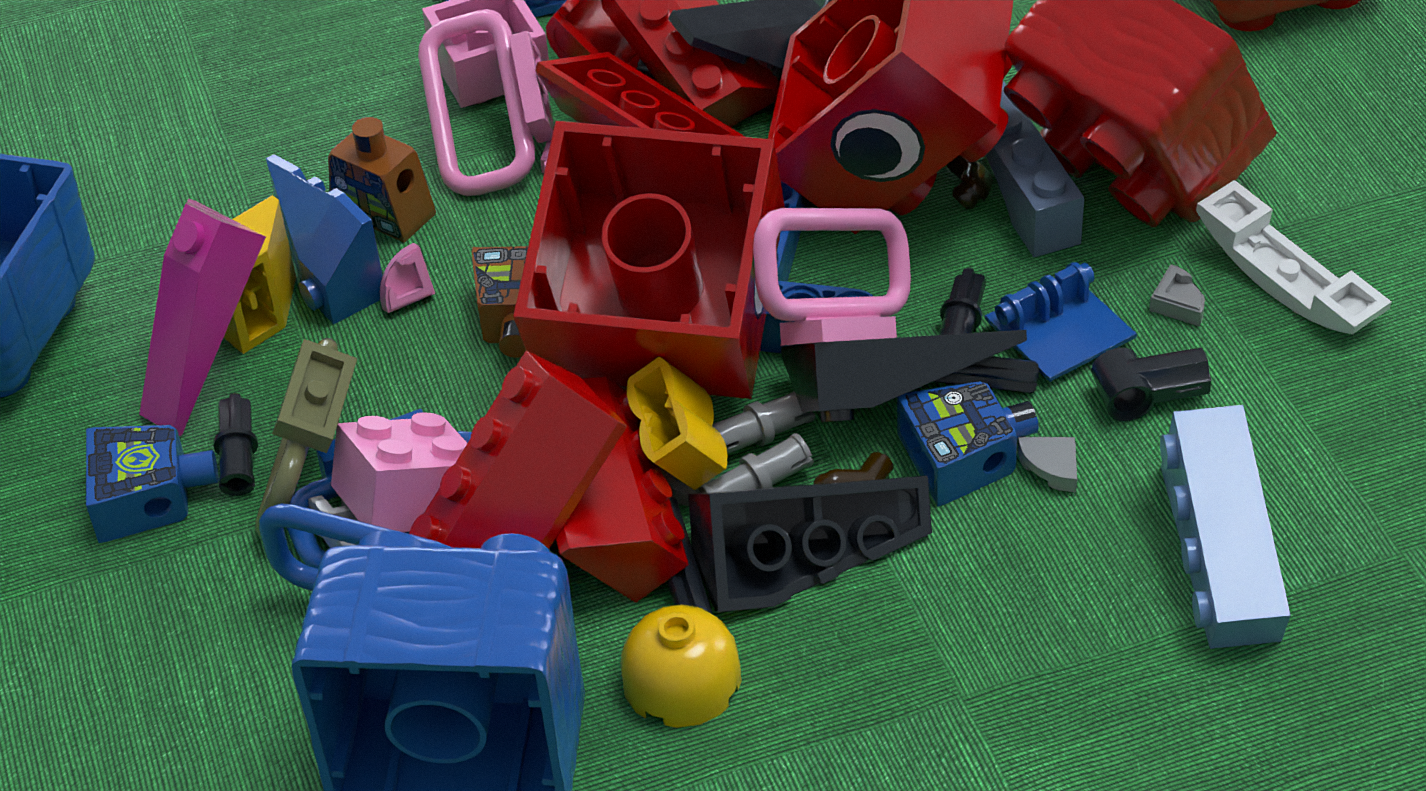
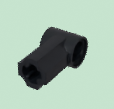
[1091,348,1212,422]

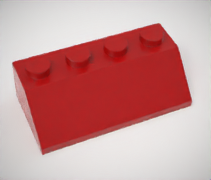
[601,0,780,128]
[535,52,745,137]
[409,350,627,549]
[556,377,689,603]

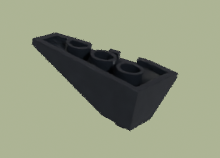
[668,0,832,78]
[688,476,932,612]

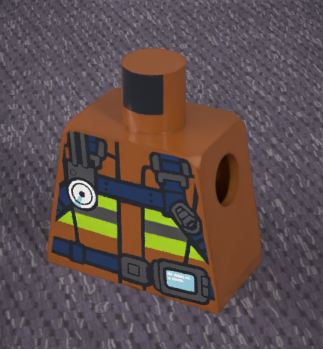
[328,117,436,243]
[472,246,528,358]

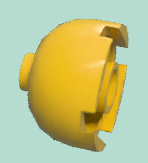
[620,605,741,728]

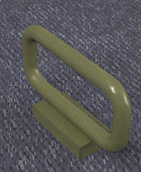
[255,338,357,537]

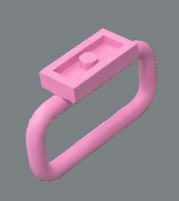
[418,11,554,196]
[753,208,911,346]

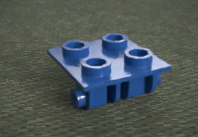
[985,262,1137,382]

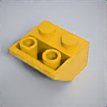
[223,195,296,354]

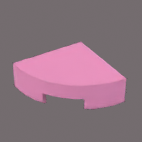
[380,243,435,313]

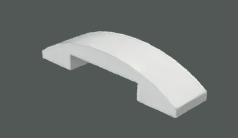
[1196,180,1392,334]

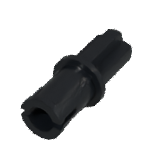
[939,268,986,335]
[213,393,258,496]

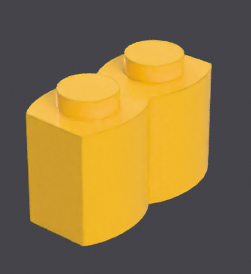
[627,357,728,490]

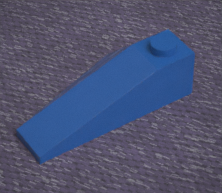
[266,154,383,325]

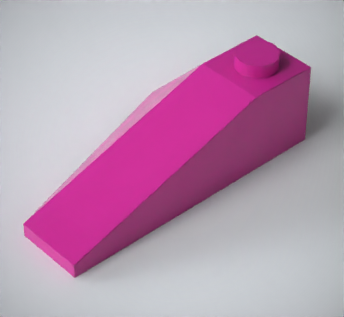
[139,199,266,436]

